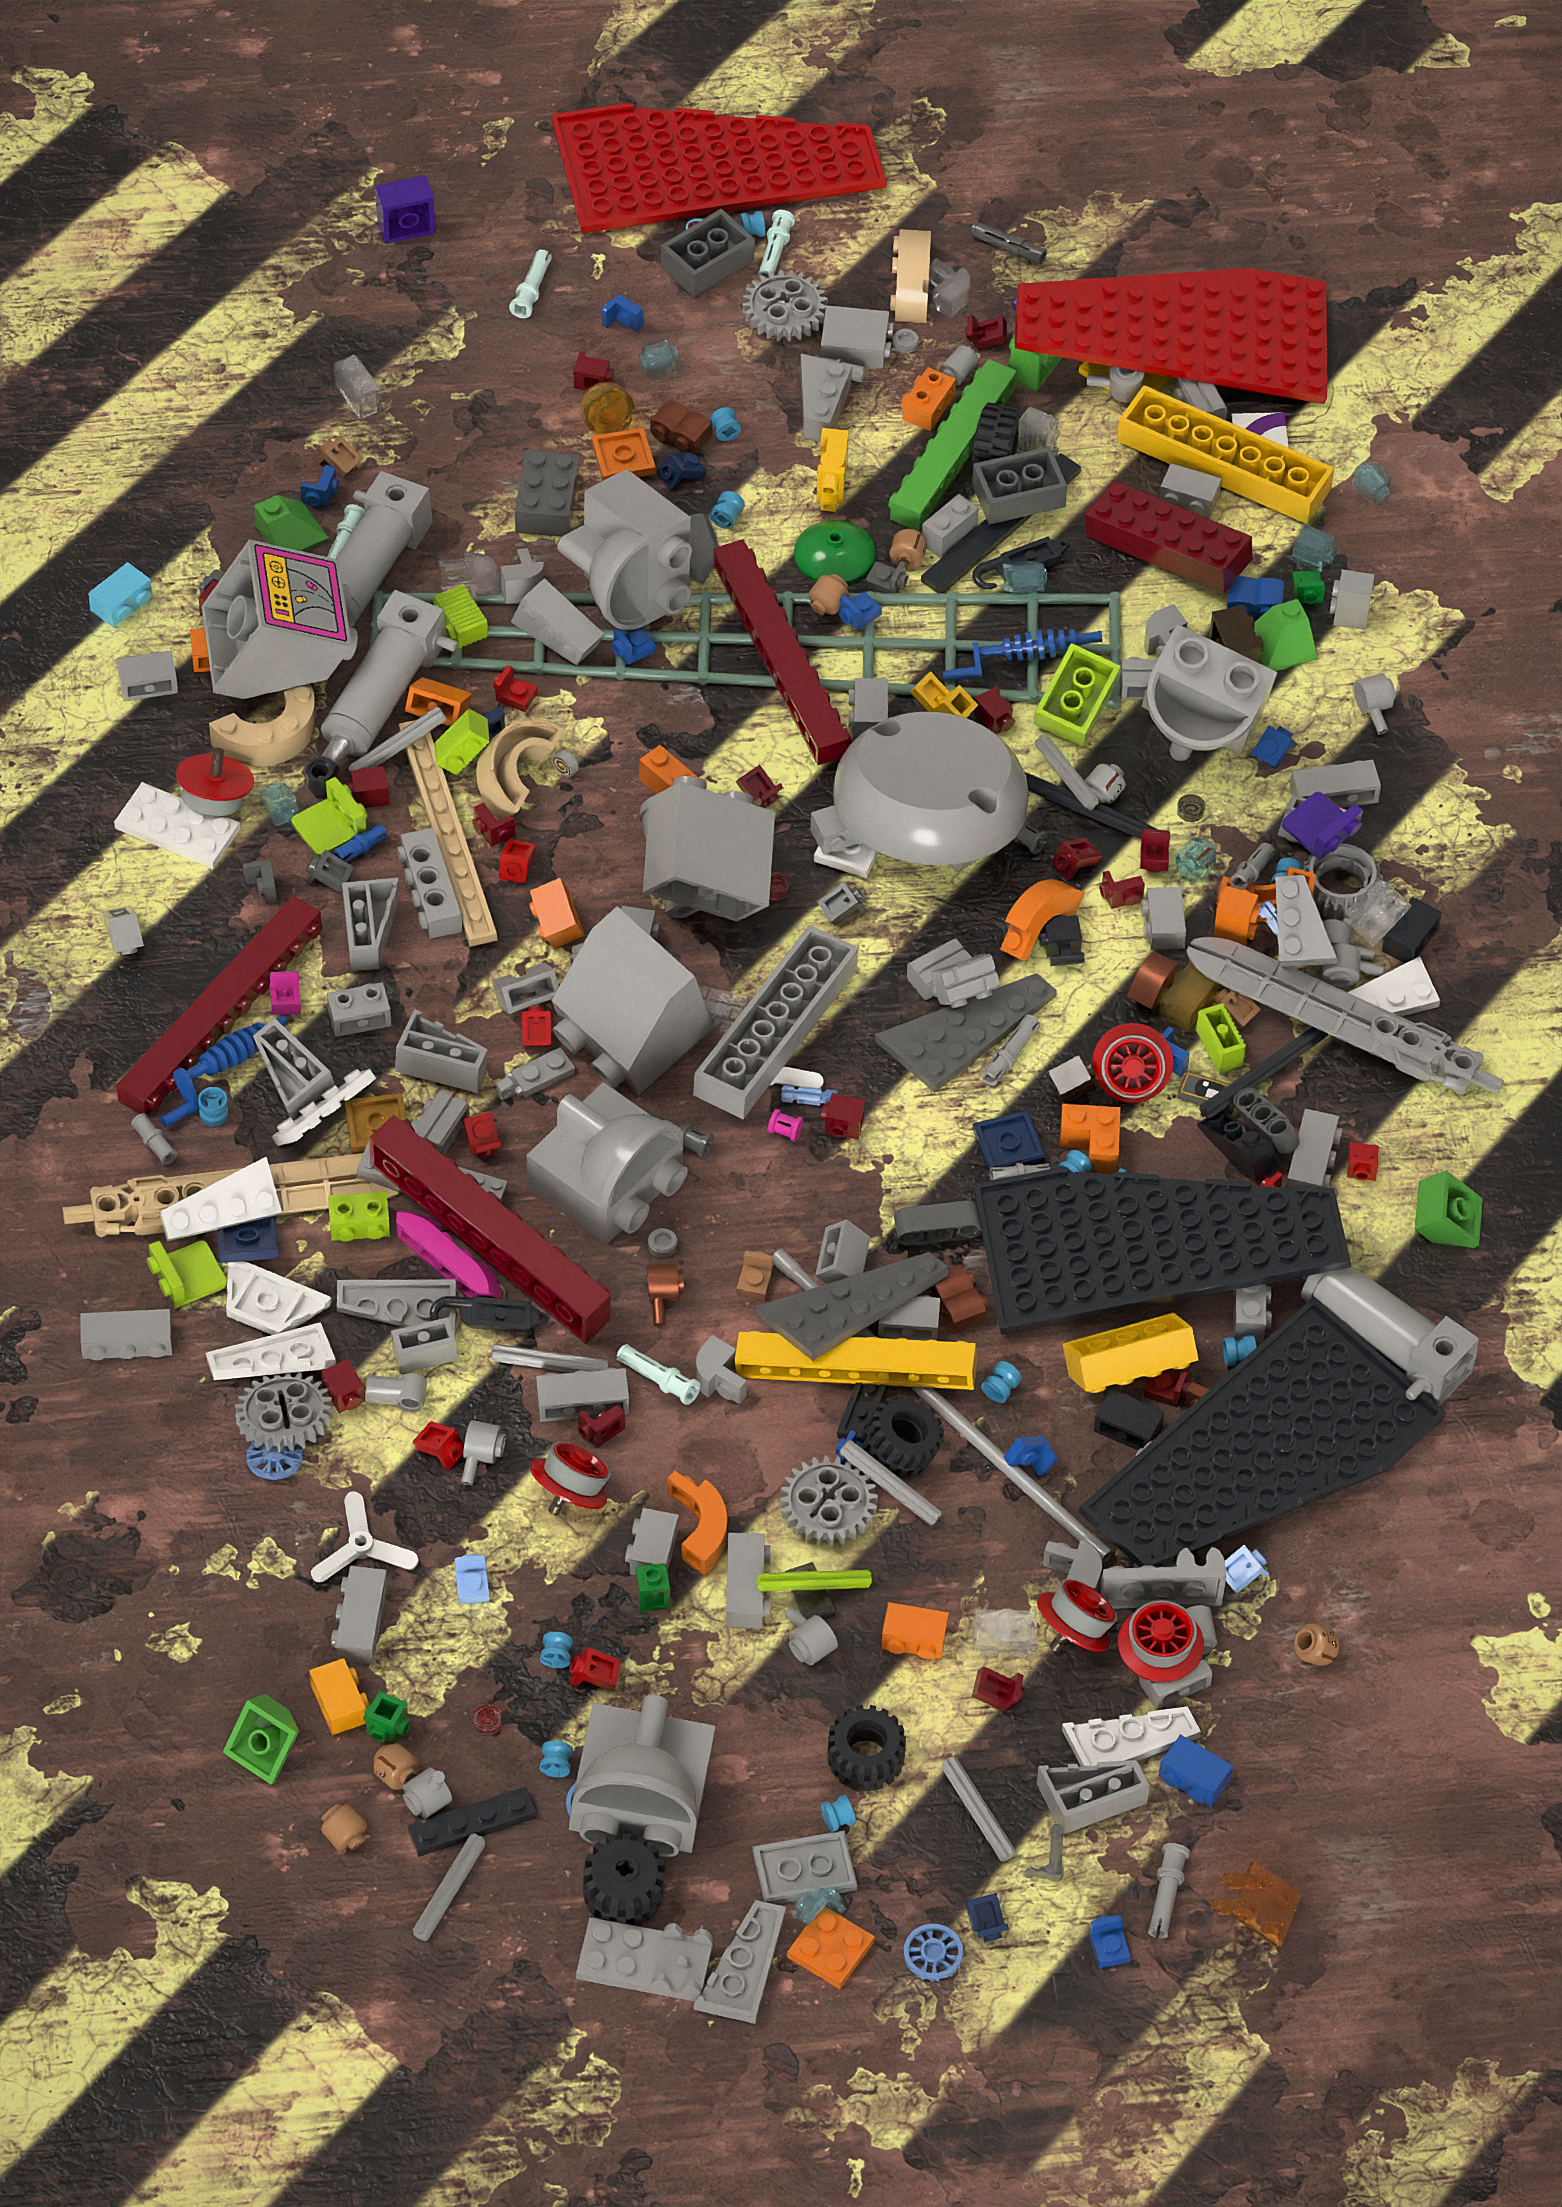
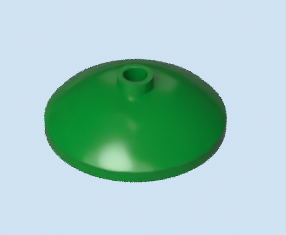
[794,520,875,584]

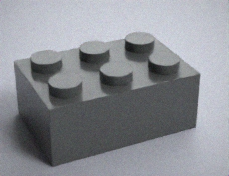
[661,209,755,297]
[972,447,1067,524]
[515,450,579,537]

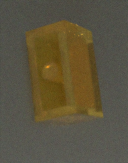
[1158,961,1219,1031]

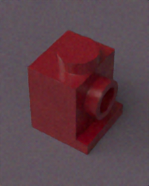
[573,351,615,394]
[974,686,1015,734]

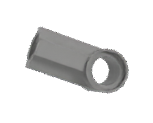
[366,1373,427,1413]

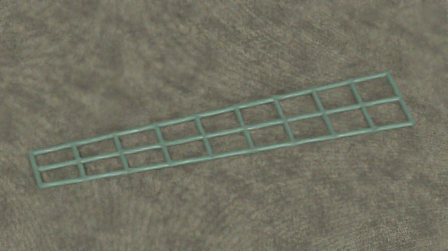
[369,591,1121,709]

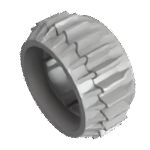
[1302,844,1383,921]

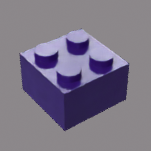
[375,175,435,244]

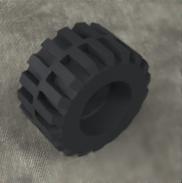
[972,402,1022,464]
[861,1395,944,1479]
[827,1705,906,1791]

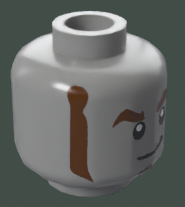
[1085,764,1126,805]

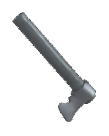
[1024,1824,1064,1882]

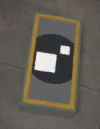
[1177,1071,1236,1115]

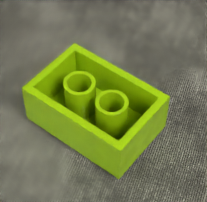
[1034,643,1121,747]

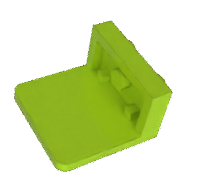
[291,777,368,857]
[147,1240,227,1309]

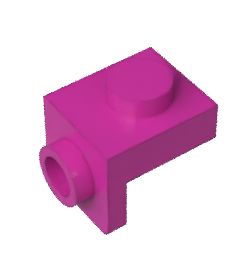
[270,971,301,1016]

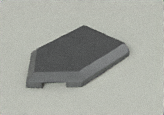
[689,513,719,584]

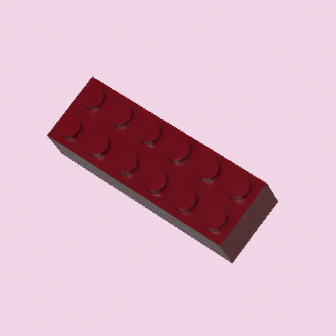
[1085,480,1253,593]

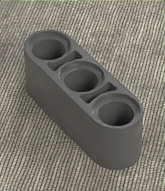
[1234,1088,1299,1154]
[894,1201,982,1246]

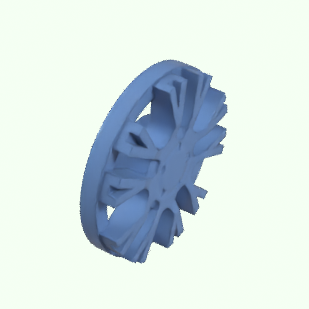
[246,1440,303,1480]
[904,1924,963,1982]

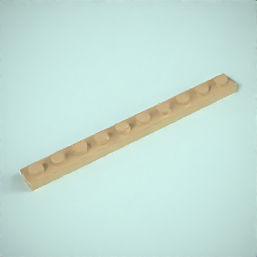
[399,720,497,947]

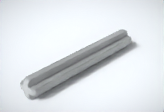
[348,707,446,772]
[1034,734,1099,810]
[491,1344,609,1373]
[840,1440,942,1526]
[942,1756,1015,1862]
[413,1833,485,1941]

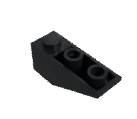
[1197,1111,1279,1181]

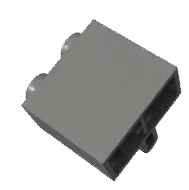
[557,469,692,630]
[1141,624,1277,761]
[640,776,775,922]
[526,1082,688,1245]
[569,1695,715,1858]

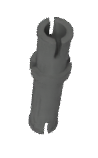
[971,221,1047,265]

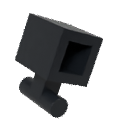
[1039,915,1085,967]

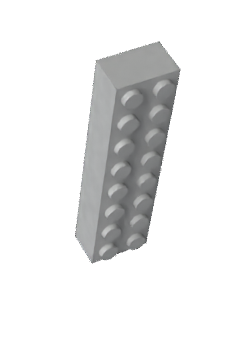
[693,925,859,1119]

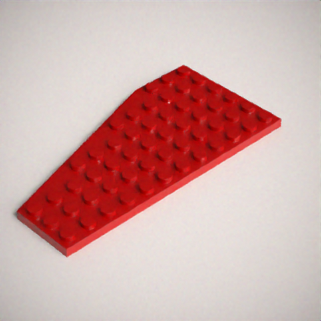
[551,103,887,234]
[1015,268,1327,404]

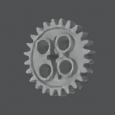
[742,270,828,342]
[235,1372,333,1452]
[780,1455,878,1547]

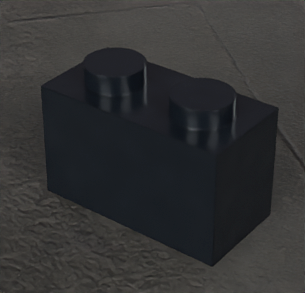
[1381,897,1442,963]
[1093,1389,1165,1450]

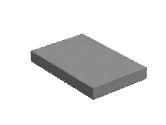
[752,1830,857,1905]

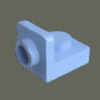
[1225,1545,1269,1593]
[455,1554,489,1604]

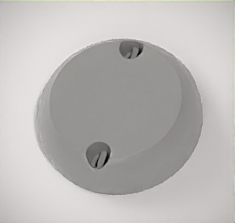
[833,712,1028,865]

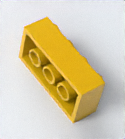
[1062,1313,1198,1393]

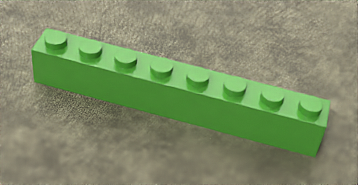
[888,359,1017,531]

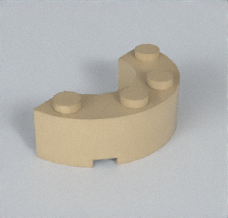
[890,229,931,323]
[209,684,316,767]
[476,719,564,820]

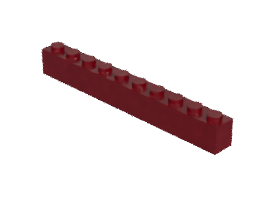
[713,539,852,766]
[116,895,322,1116]

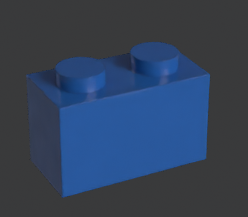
[1159,1734,1233,1807]

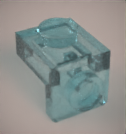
[258,783,299,826]
[792,1886,846,1925]

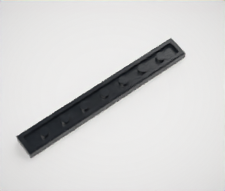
[921,453,1081,593]

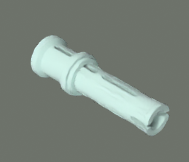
[758,210,795,278]
[509,250,552,318]
[327,504,365,559]
[617,1344,700,1405]

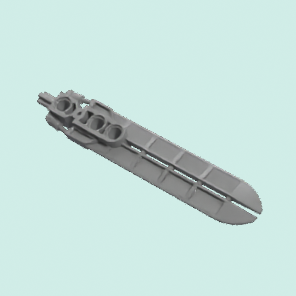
[1187,937,1504,1094]

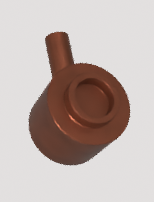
[647,1263,684,1327]

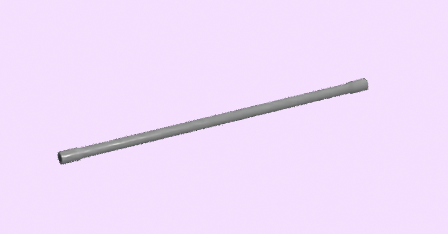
[773,1249,1114,1564]

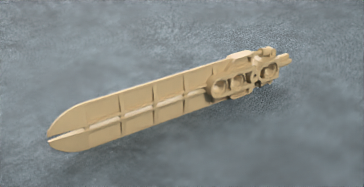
[62,1153,401,1237]

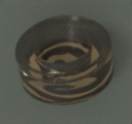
[1177,794,1205,822]

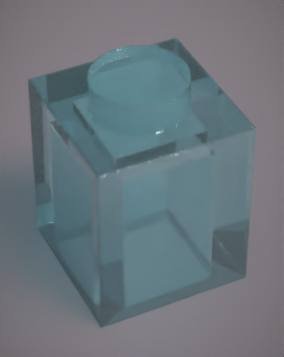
[1292,525,1337,572]
[1003,561,1047,593]

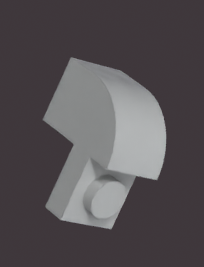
[500,548,544,604]
[1144,604,1188,658]
[696,1335,747,1404]
[1043,1540,1102,1592]

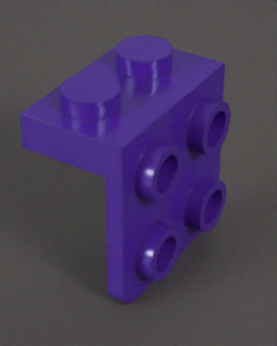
[1281,792,1363,860]

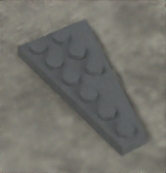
[874,973,1057,1093]
[755,1252,949,1361]

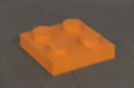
[591,427,656,481]
[787,1905,875,1989]

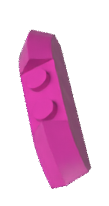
[396,1210,501,1299]

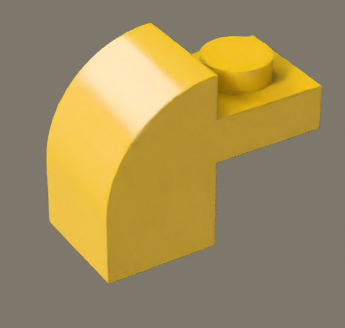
[910,672,978,718]

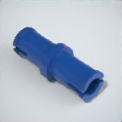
[333,823,388,862]

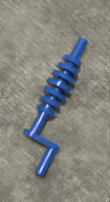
[943,629,1103,682]
[160,1015,288,1127]

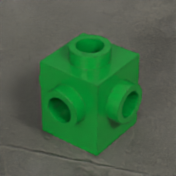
[363,1691,411,1744]

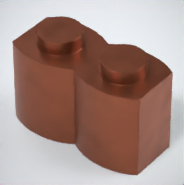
[650,400,713,455]
[929,1265,989,1333]

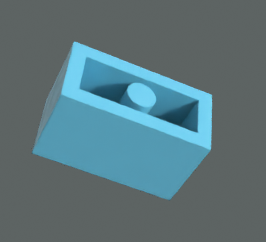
[88,562,153,628]

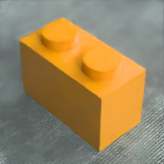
[309,1658,369,1736]

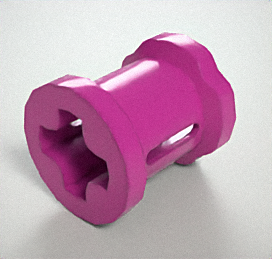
[767,1109,804,1142]

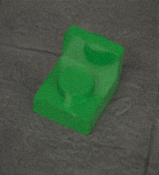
[1292,570,1325,604]
[636,1563,670,1612]

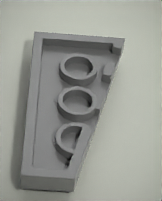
[337,1279,456,1337]
[694,1900,786,2024]

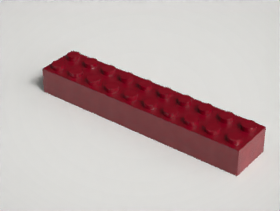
[369,1115,611,1344]

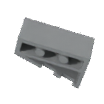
[800,354,852,443]
[511,578,604,666]
[1275,875,1338,967]
[342,877,400,971]
[395,1009,488,1093]
[253,1018,335,1120]
[1037,1760,1150,1834]

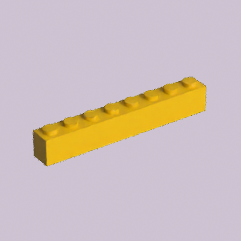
[735,1331,977,1390]

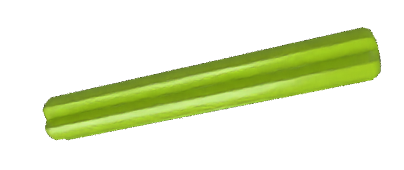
[756,1570,872,1591]

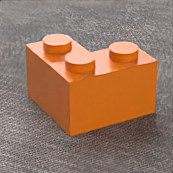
[1060,1104,1120,1174]

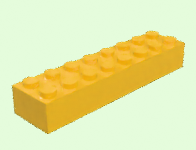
[1117,385,1334,524]

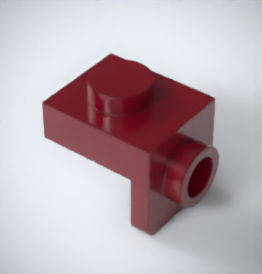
[965,314,1007,351]
[736,765,784,807]
[472,802,515,847]
[1140,828,1170,873]
[1099,871,1145,909]
[972,1666,1024,1711]

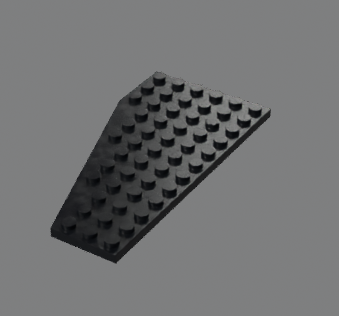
[974,1167,1351,1335]
[1078,1296,1447,1567]

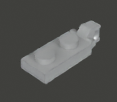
[496,1047,575,1101]

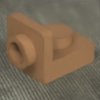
[316,435,363,478]
[1213,987,1261,1030]
[736,1251,774,1301]

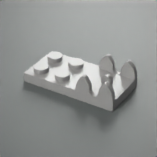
[1100,1547,1226,1609]
[576,1917,713,2001]

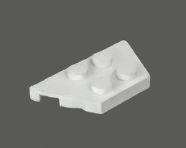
[226,1261,331,1335]

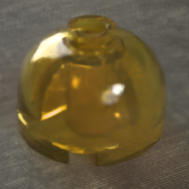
[580,382,635,435]

